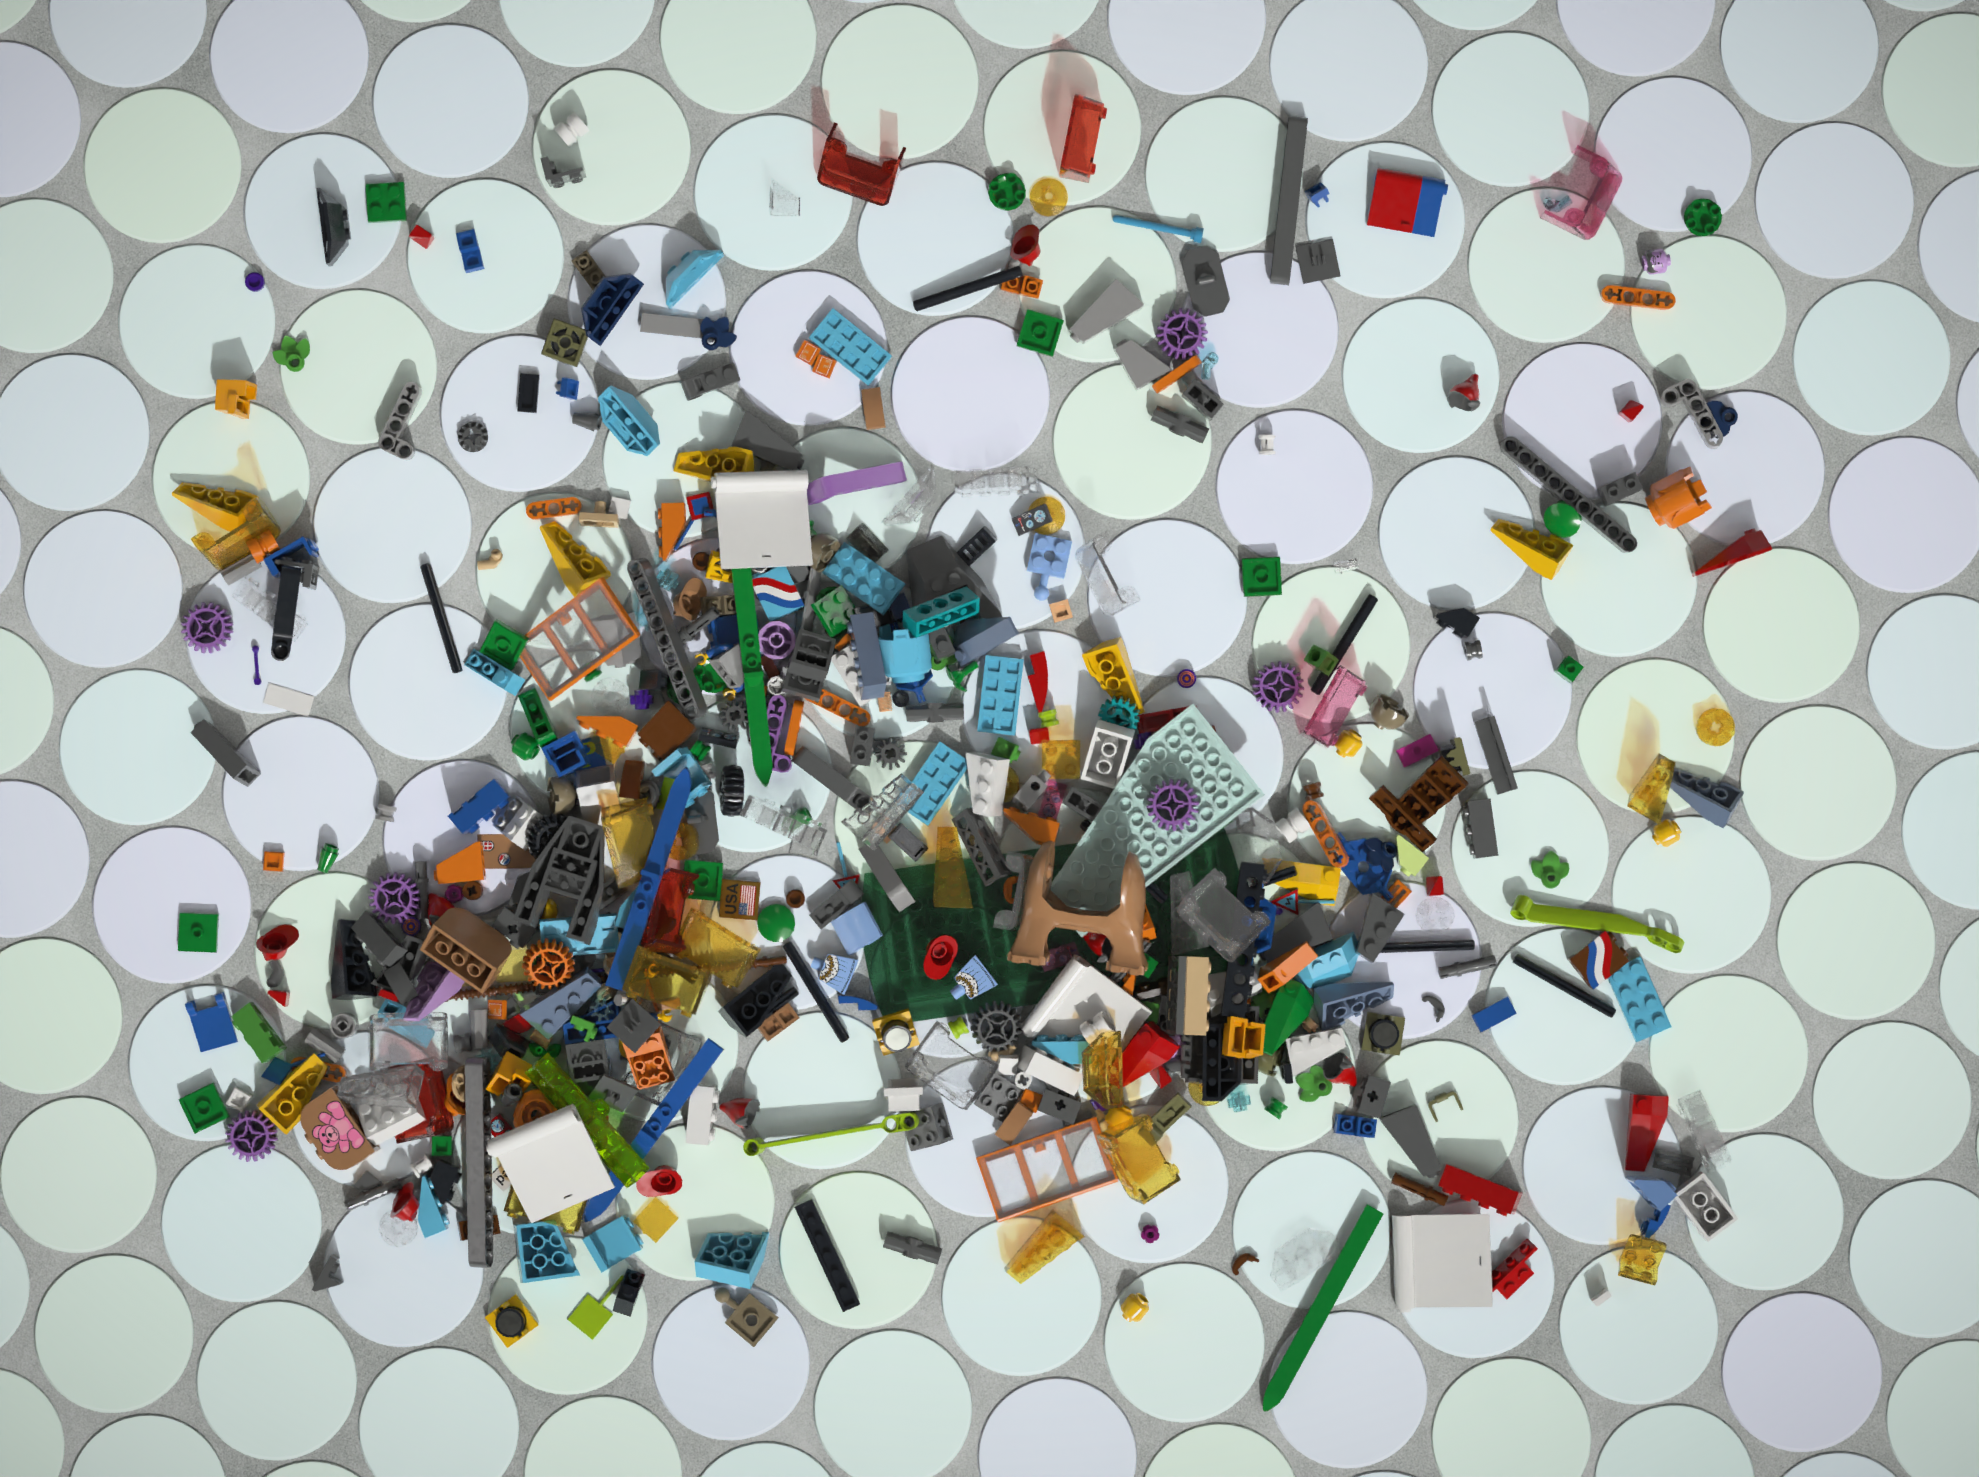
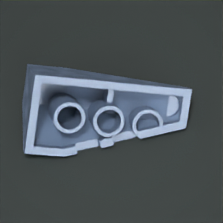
[953,616,1019,666]
[1661,767,1744,829]
[1314,982,1394,1031]

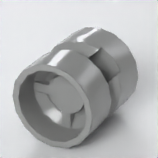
[330,1013,359,1039]

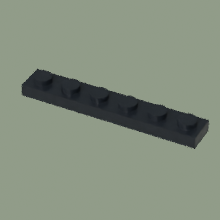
[794,1199,861,1312]

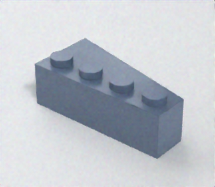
[846,612,887,700]
[520,966,602,1040]

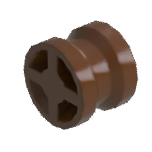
[1302,781,1324,801]
[462,881,483,900]

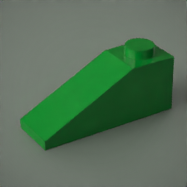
[518,688,559,748]

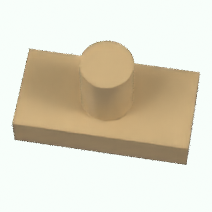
[579,501,619,528]

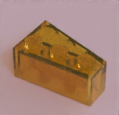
[1627,753,1676,825]

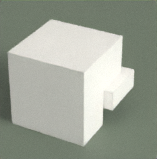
[884,1078,923,1112]

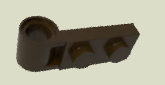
[1135,977,1168,1000]

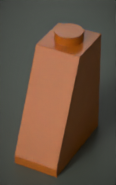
[434,841,486,884]

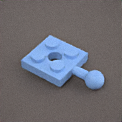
[1027,533,1072,601]

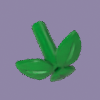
[946,661,979,692]
[529,1043,561,1073]

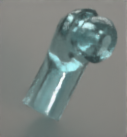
[1543,195,1573,213]
[1201,352,1219,380]

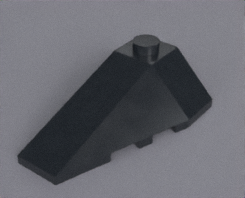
[331,919,377,1000]
[718,964,792,1037]

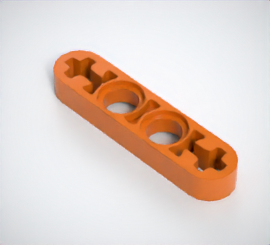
[1600,285,1676,310]
[805,689,871,727]
[1302,800,1349,868]

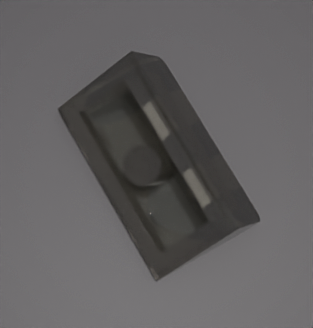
[846,523,889,563]

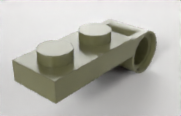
[1138,1092,1192,1146]

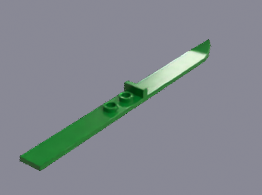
[731,568,772,787]
[1263,1204,1384,1412]

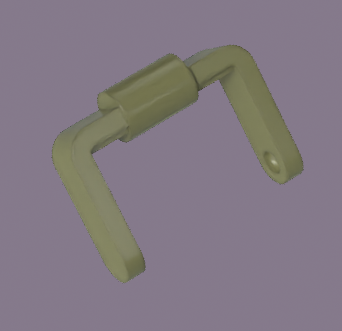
[1428,1091,1464,1122]

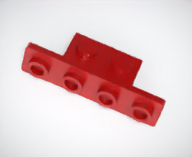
[1492,1238,1538,1300]

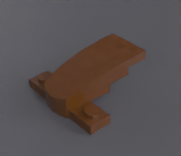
[1369,756,1469,852]

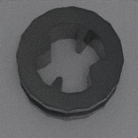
[892,690,910,707]

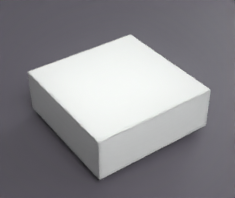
[608,496,631,520]
[996,1055,1019,1075]
[225,1086,253,1113]
[1590,1288,1612,1307]

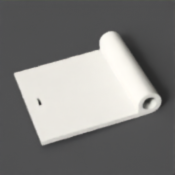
[711,470,813,569]
[1021,955,1152,1082]
[486,1104,615,1223]
[1392,1214,1493,1313]

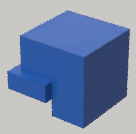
[541,731,591,777]

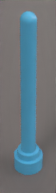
[1113,215,1204,243]

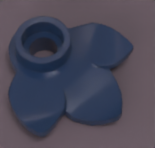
[700,317,737,351]
[1700,401,1738,438]
[1365,837,1397,872]

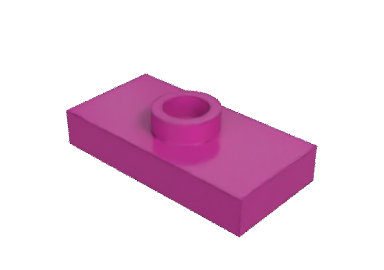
[1396,734,1439,768]

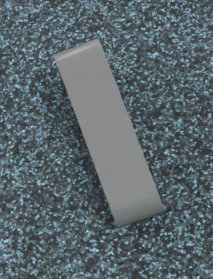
[1661,379,1723,449]
[378,382,422,461]
[858,839,915,912]

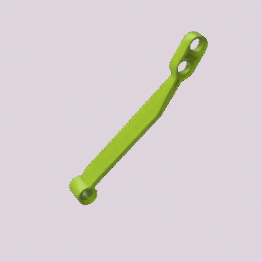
[1510,895,1685,953]
[743,1112,919,1156]

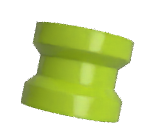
[1038,709,1059,728]
[947,1016,970,1040]

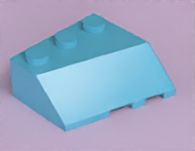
[514,1220,580,1283]
[694,1232,769,1289]

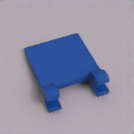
[185,992,238,1052]

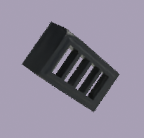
[956,526,998,566]

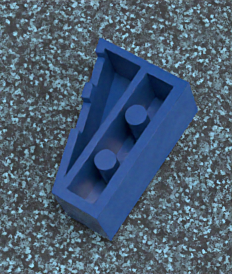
[448,779,511,834]
[563,1000,621,1045]

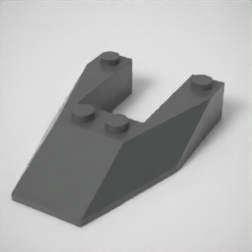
[906,535,1002,662]
[513,816,605,945]

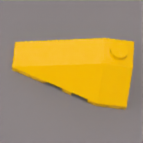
[673,447,754,482]
[172,482,259,535]
[1490,519,1573,580]
[539,521,612,597]
[1082,636,1145,715]
[1262,858,1341,906]
[256,1053,328,1135]

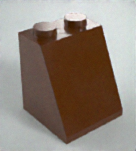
[638,701,698,761]

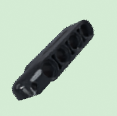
[271,565,301,661]

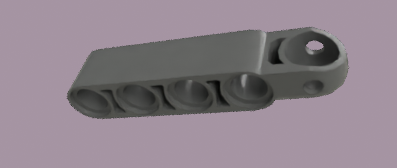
[791,745,874,814]

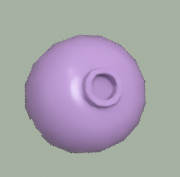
[758,621,795,660]

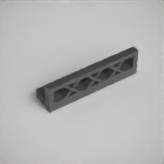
[1474,715,1518,795]
[951,807,1012,886]

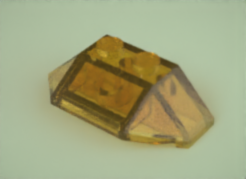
[1082,1030,1124,1109]

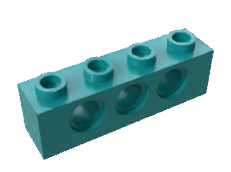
[903,586,980,638]

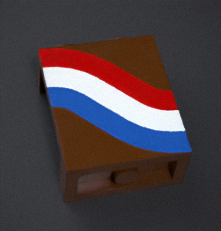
[1567,931,1629,990]

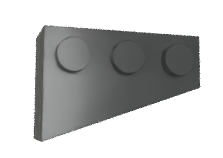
[1355,893,1405,963]
[371,935,427,991]

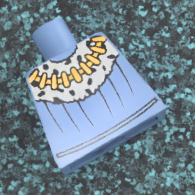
[811,953,859,995]
[950,955,998,1000]

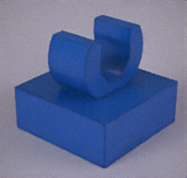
[1304,182,1330,208]
[556,378,579,400]

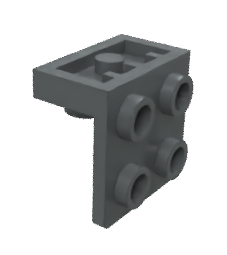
[540,156,587,188]
[275,557,319,590]
[905,1102,953,1151]

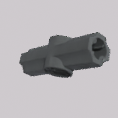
[1150,405,1209,444]
[906,702,964,723]
[883,1231,943,1265]

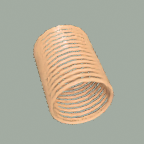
[878,691,893,712]
[529,1029,553,1049]

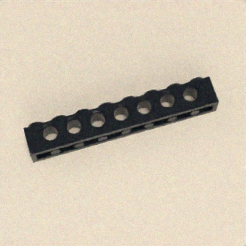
[1220,861,1267,1018]

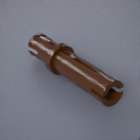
[1391,1172,1449,1207]

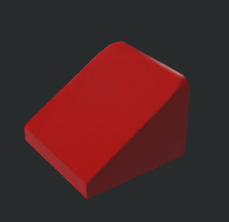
[1029,727,1050,745]
[267,989,290,1007]

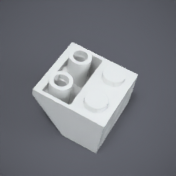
[493,795,543,851]

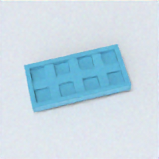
[809,308,892,386]
[822,542,906,615]
[977,655,1024,736]
[896,741,968,826]
[539,913,619,956]
[1608,956,1672,1042]

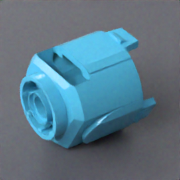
[878,624,932,683]

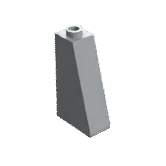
[1069,279,1144,344]

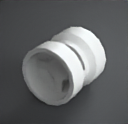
[768,676,785,695]

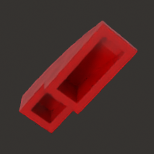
[1028,651,1048,713]
[1137,705,1197,734]

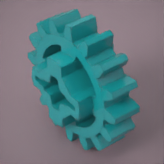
[1098,696,1140,729]

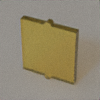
[586,731,626,764]
[496,949,529,983]
[633,1197,679,1243]

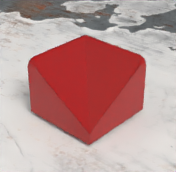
[409,225,435,249]
[1618,400,1644,423]
[1426,876,1444,896]
[1150,1065,1172,1089]

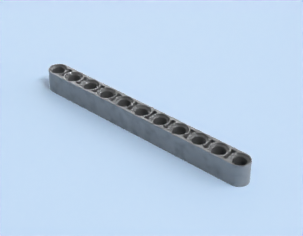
[465,1057,493,1268]

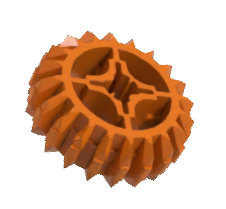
[522,938,575,990]

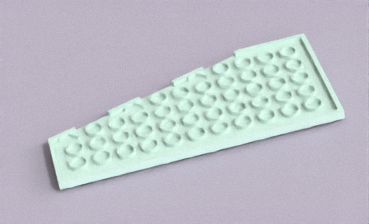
[1051,704,1265,937]

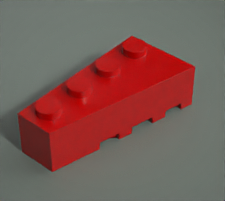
[1438,1164,1523,1217]

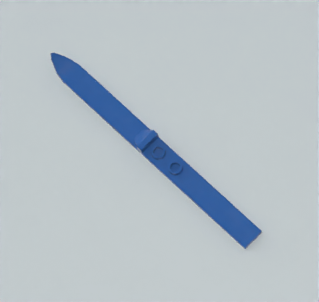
[605,767,692,991]
[584,1038,724,1223]

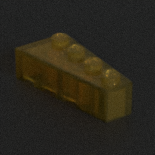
[933,827,973,908]
[1004,1209,1085,1284]

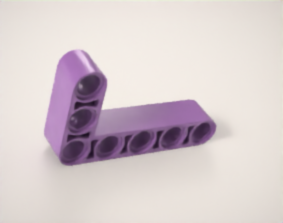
[807,462,907,505]

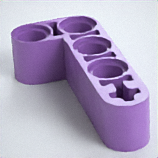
[767,695,792,773]

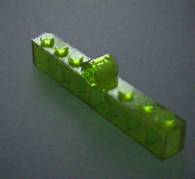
[525,1052,650,1188]

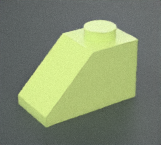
[1395,834,1429,877]

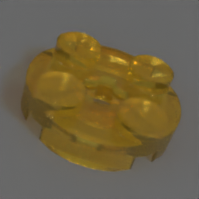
[1695,708,1735,747]
[669,822,699,861]

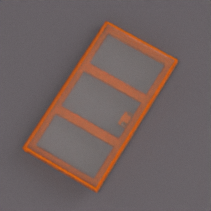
[520,577,641,701]
[976,1116,1118,1223]

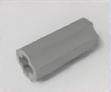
[220,554,262,586]
[470,1009,488,1049]
[304,1028,346,1063]

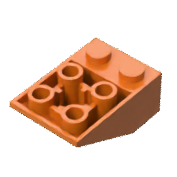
[622,1021,675,1090]

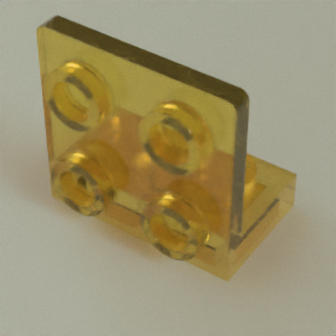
[1042,740,1081,779]

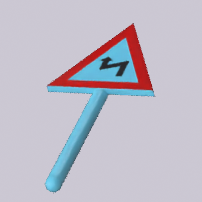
[832,842,860,905]
[1270,888,1335,915]

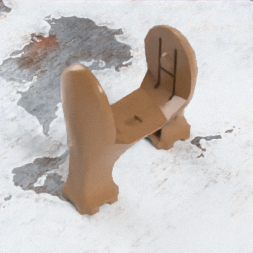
[1007,841,1148,976]

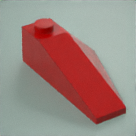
[1692,528,1772,577]
[1104,1021,1181,1090]
[1625,1093,1669,1172]

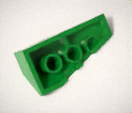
[1263,979,1314,1056]

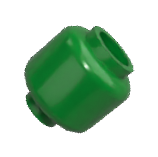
[511,732,540,761]

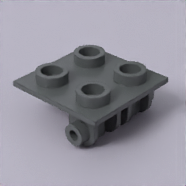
[974,1072,1024,1122]

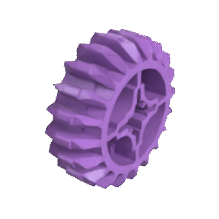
[1156,308,1208,360]
[181,602,234,654]
[1252,661,1304,713]
[1147,779,1199,831]
[368,872,420,924]
[225,1110,278,1162]

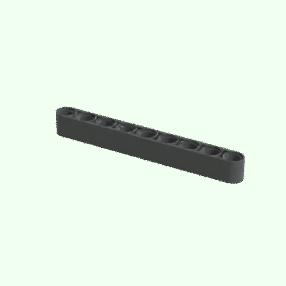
[1270,116,1308,286]
[1500,436,1637,554]
[627,558,707,720]

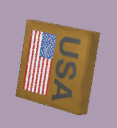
[719,879,761,920]

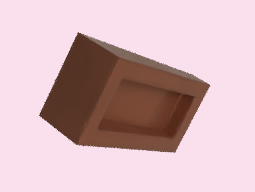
[761,655,780,680]

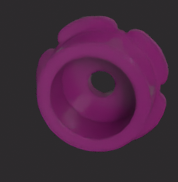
[445,884,464,903]
[1141,1224,1160,1244]

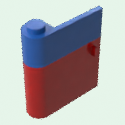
[1367,168,1448,237]

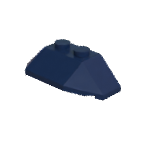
[581,273,644,347]

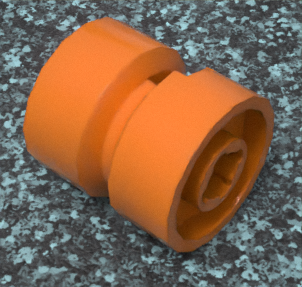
[246,530,280,564]

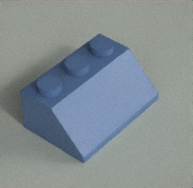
[1625,1175,1678,1211]

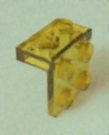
[1618,1234,1667,1286]

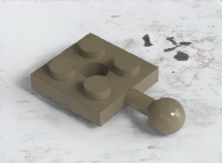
[715,1287,779,1347]

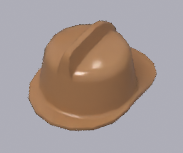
[673,578,707,621]

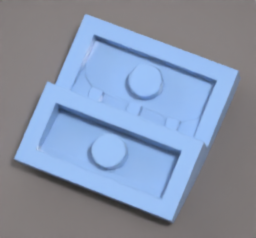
[831,902,883,956]

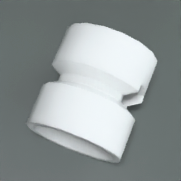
[553,112,589,147]
[1275,808,1311,844]
[1080,1011,1116,1046]

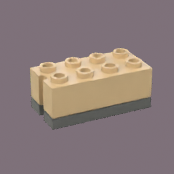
[1165,956,1211,1036]

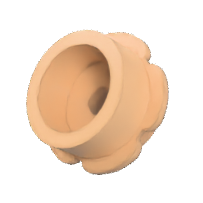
[1301,1016,1319,1033]

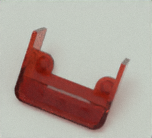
[1059,94,1107,183]
[817,122,907,206]
[641,868,699,954]

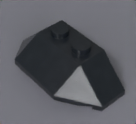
[316,188,351,267]
[1202,1023,1242,1102]

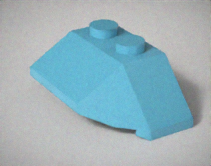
[666,250,724,309]
[598,385,660,456]
[1292,931,1359,990]

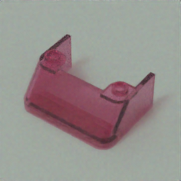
[1540,145,1623,240]
[1299,665,1367,749]

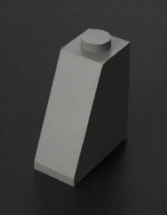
[1114,339,1170,391]

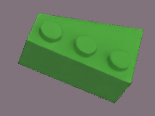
[231,1002,287,1063]

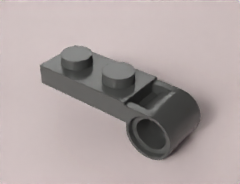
[680,363,740,401]
[809,879,865,930]

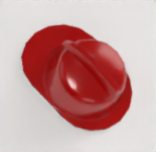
[1010,224,1041,267]
[256,924,299,961]
[923,935,958,980]
[636,1165,683,1197]
[390,1182,420,1222]

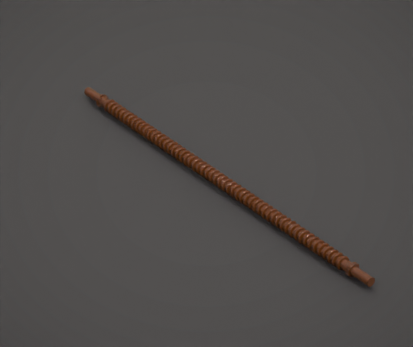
[445,956,787,1002]

